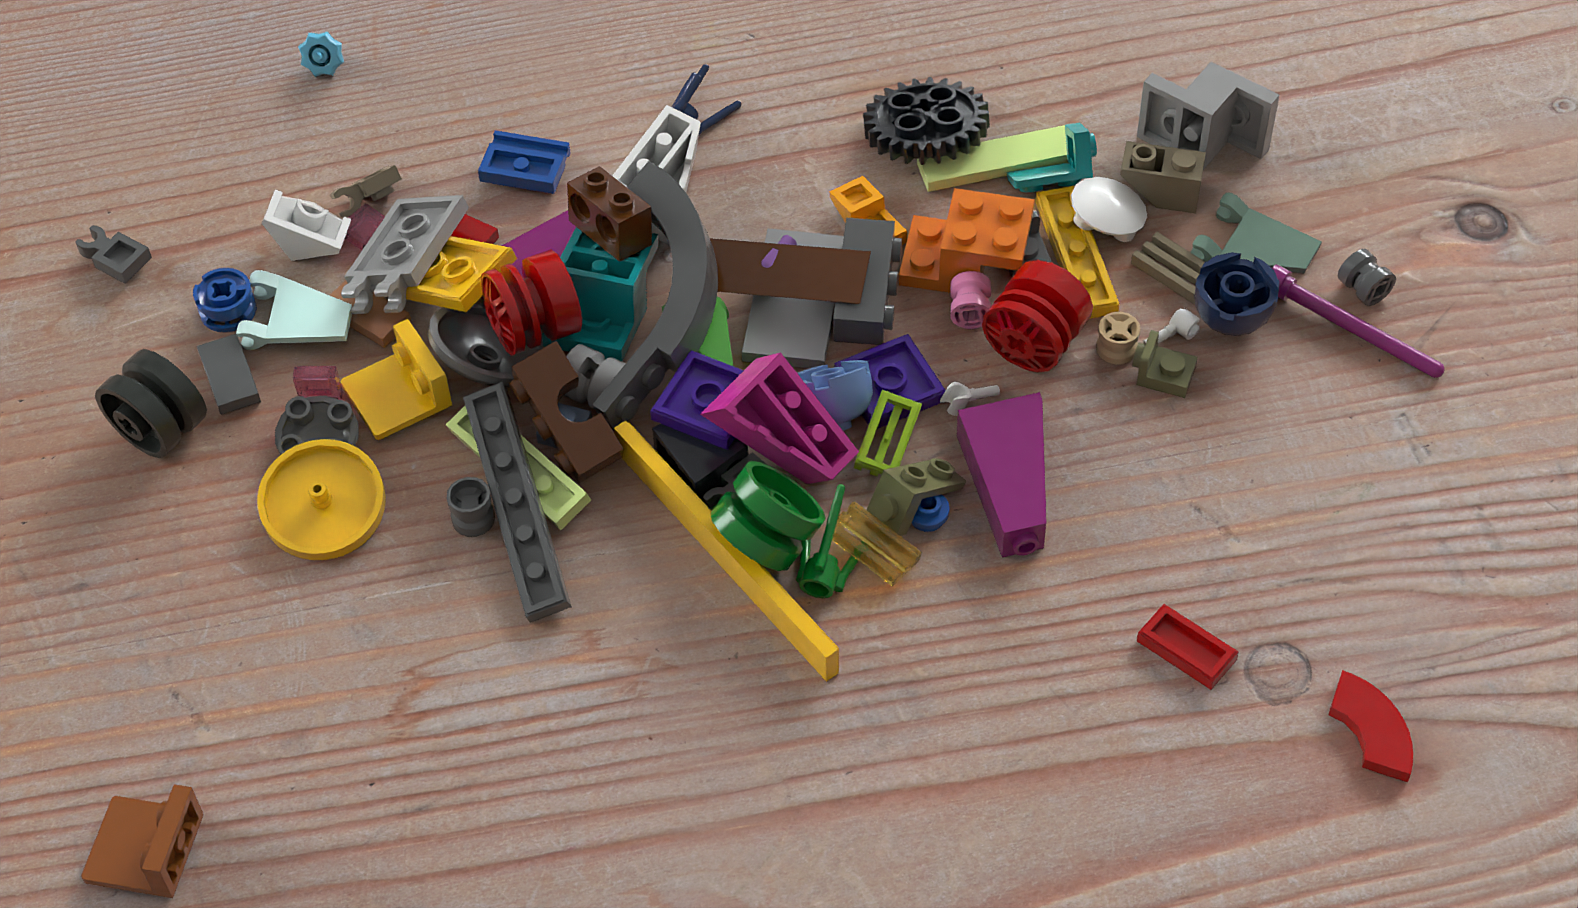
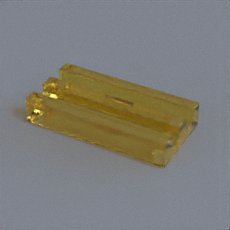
[832,501,922,587]

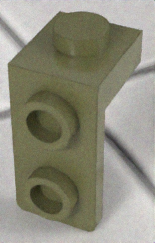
[865,458,966,537]

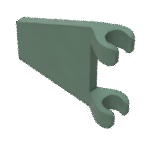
[1190,192,1322,273]

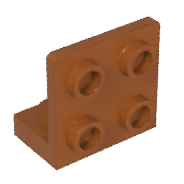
[81,784,204,898]

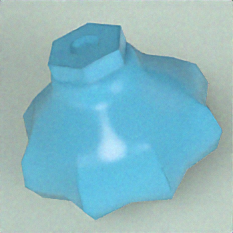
[298,32,344,77]

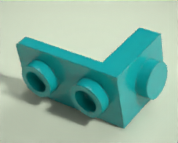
[1007,122,1097,192]

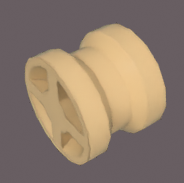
[1096,312,1140,365]

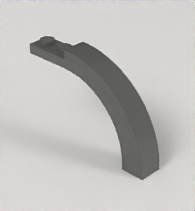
[592,161,718,430]

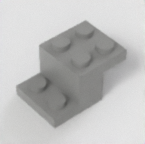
[1137,62,1280,170]

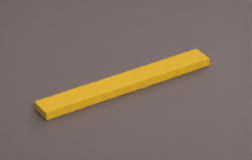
[614,421,839,682]

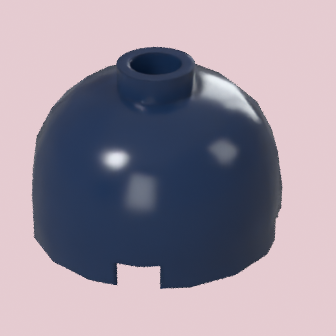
[1194,252,1280,336]

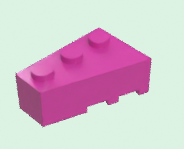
[700,352,859,484]

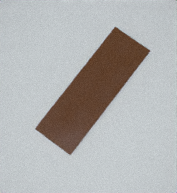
[710,238,871,304]

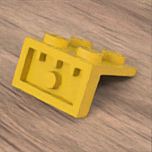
[341,319,452,440]

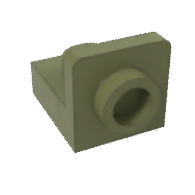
[1132,330,1198,398]

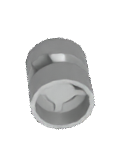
[564,344,626,409]

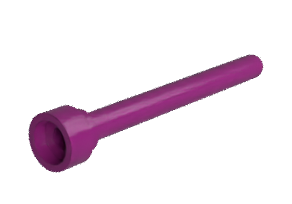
[1272,264,1445,378]

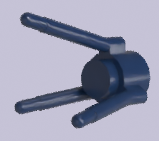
[672,64,742,136]

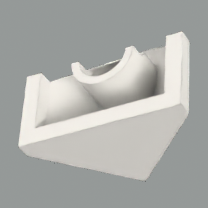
[262,190,351,261]

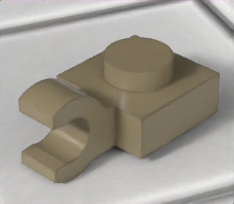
[330,165,402,218]

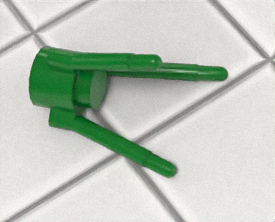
[796,484,870,599]

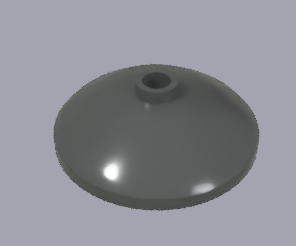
[427,303,544,387]

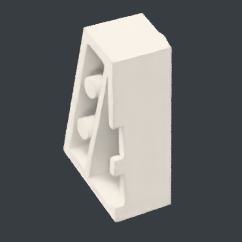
[612,105,701,246]

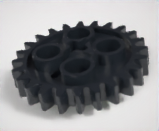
[863,77,990,165]

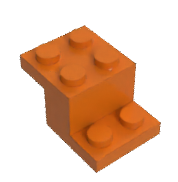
[899,188,1035,293]

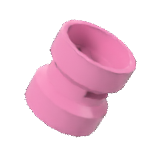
[950,271,991,329]

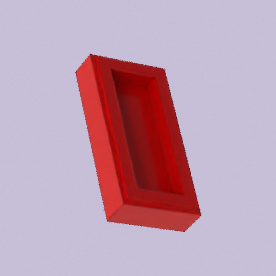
[1137,604,1239,690]

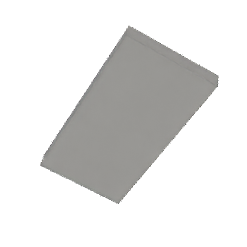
[742,228,844,368]

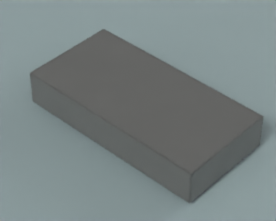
[197,334,261,415]

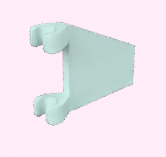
[236,270,352,350]

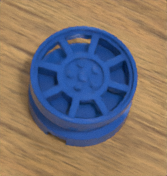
[193,268,257,332]

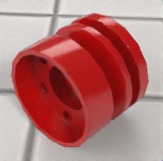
[481,249,582,356]
[982,260,1093,373]

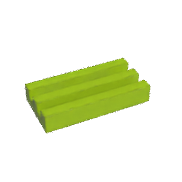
[853,390,922,477]

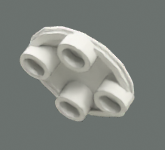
[1071,177,1147,242]

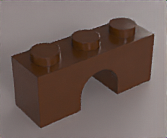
[509,341,624,483]

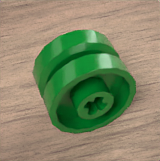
[710,461,826,571]

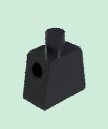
[652,424,749,501]

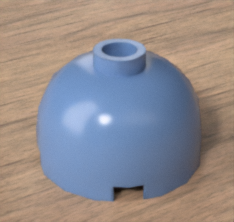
[797,360,873,430]

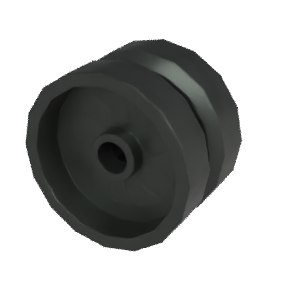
[95,349,207,458]

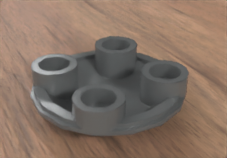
[275,395,359,455]

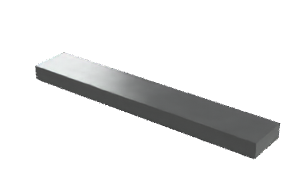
[463,382,572,623]

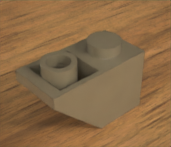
[1120,141,1206,214]

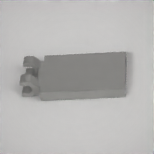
[341,195,469,314]

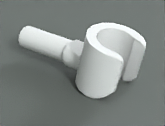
[1143,309,1200,344]
[940,382,1000,416]

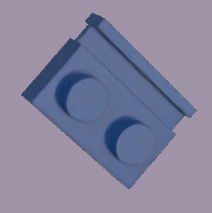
[478,130,571,194]

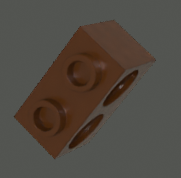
[567,166,652,262]

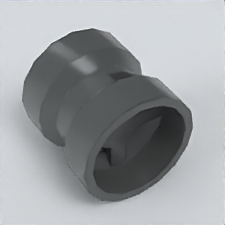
[1337,249,1396,306]
[446,477,495,537]

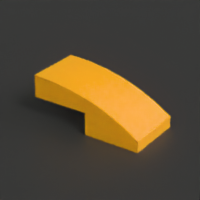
[829,176,907,245]

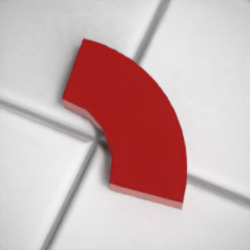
[1328,670,1413,782]

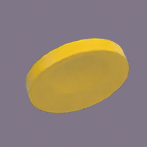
[257,439,386,560]

